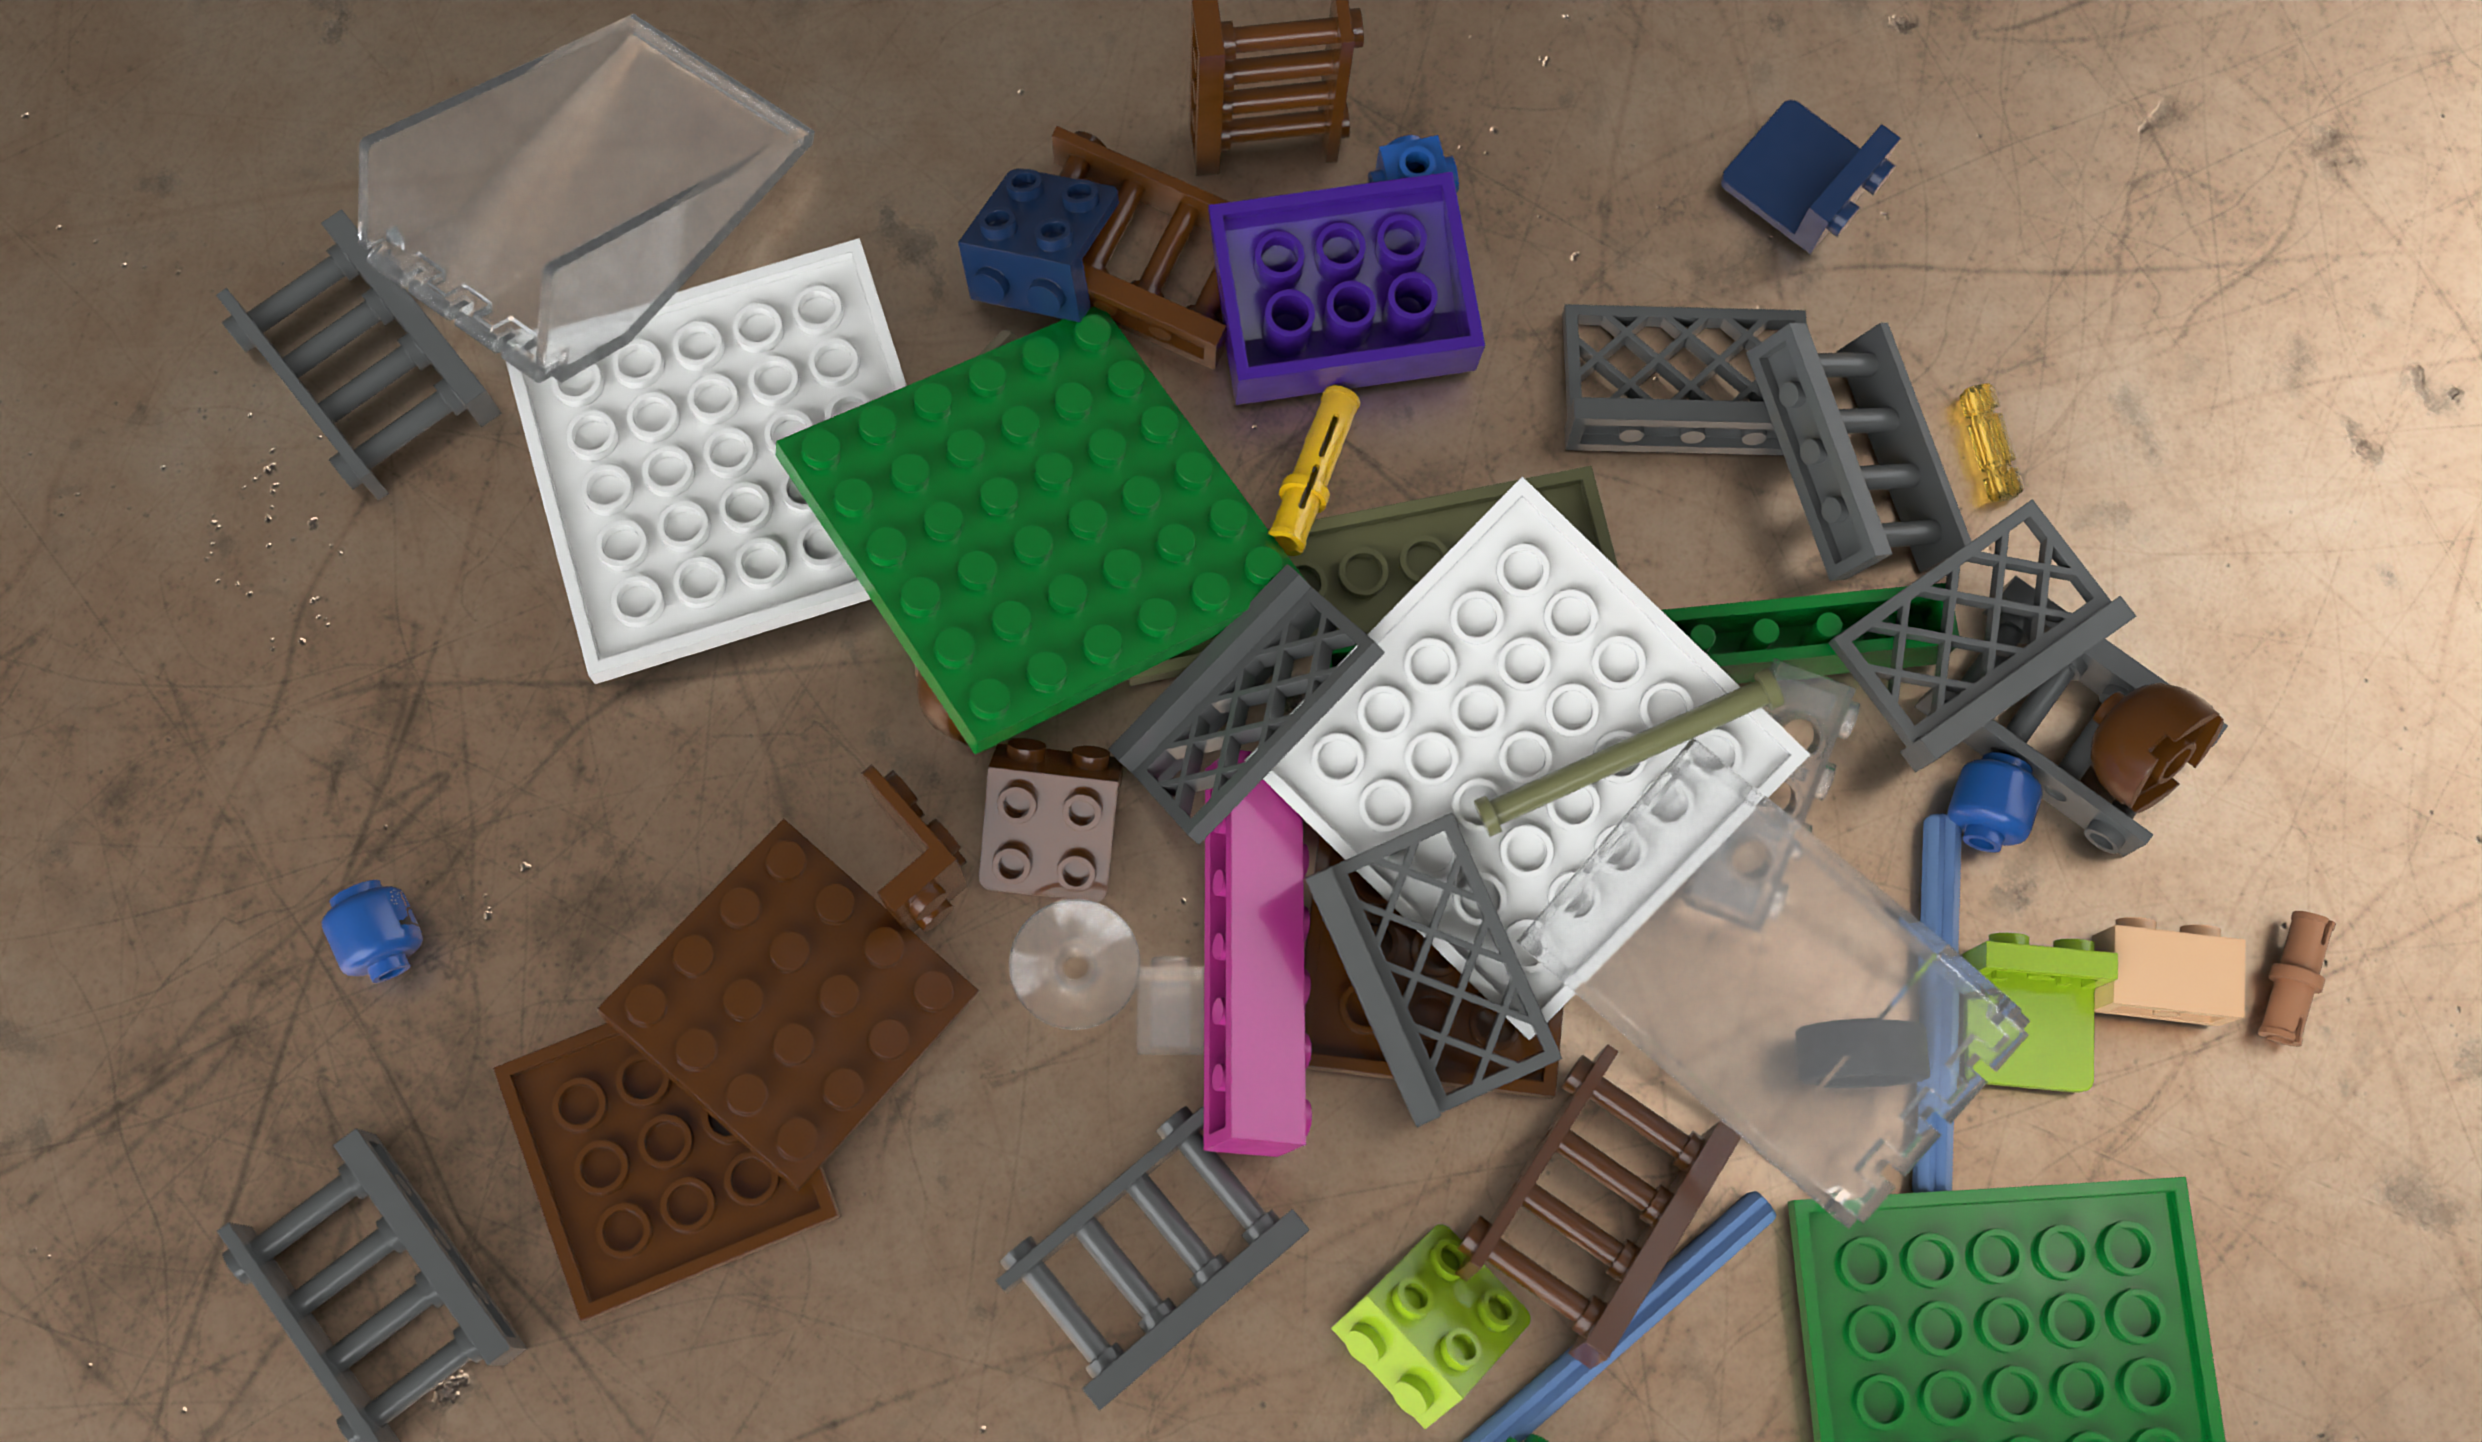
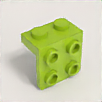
[1961,933,2118,1093]
[1331,1224,1531,1429]

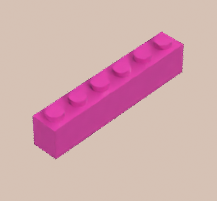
[1204,750,1312,1157]

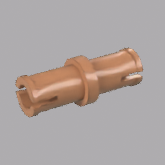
[2258,911,2336,1047]

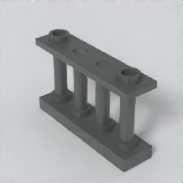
[216,209,501,501]
[1746,323,1972,581]
[1915,576,2228,857]
[995,1106,1310,1411]
[217,1128,528,1442]

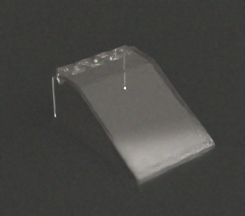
[358,14,815,383]
[1517,738,2030,1229]

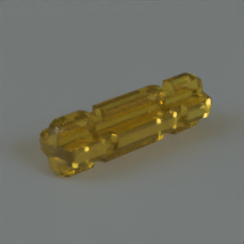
[1959,383,2024,502]

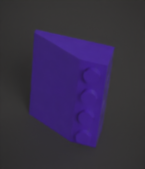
[1208,172,1486,405]

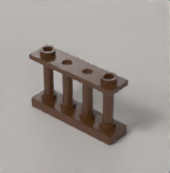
[1189,0,1364,176]
[1052,126,1230,370]
[1455,1044,1742,1369]

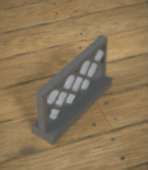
[1562,304,1807,455]
[1829,499,2136,773]
[1108,564,1385,844]
[1305,813,1563,1127]

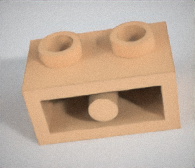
[2092,917,2246,1026]

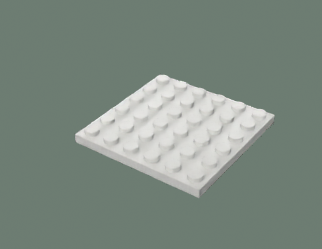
[501,238,907,684]
[1244,477,1811,1040]

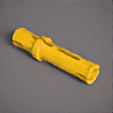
[1268,385,1361,556]

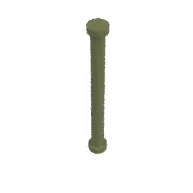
[1473,668,1785,837]

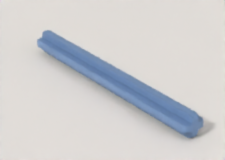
[1912,813,1962,1193]
[1462,1191,1776,1442]

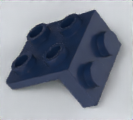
[1721,100,1901,254]
[958,168,1119,323]

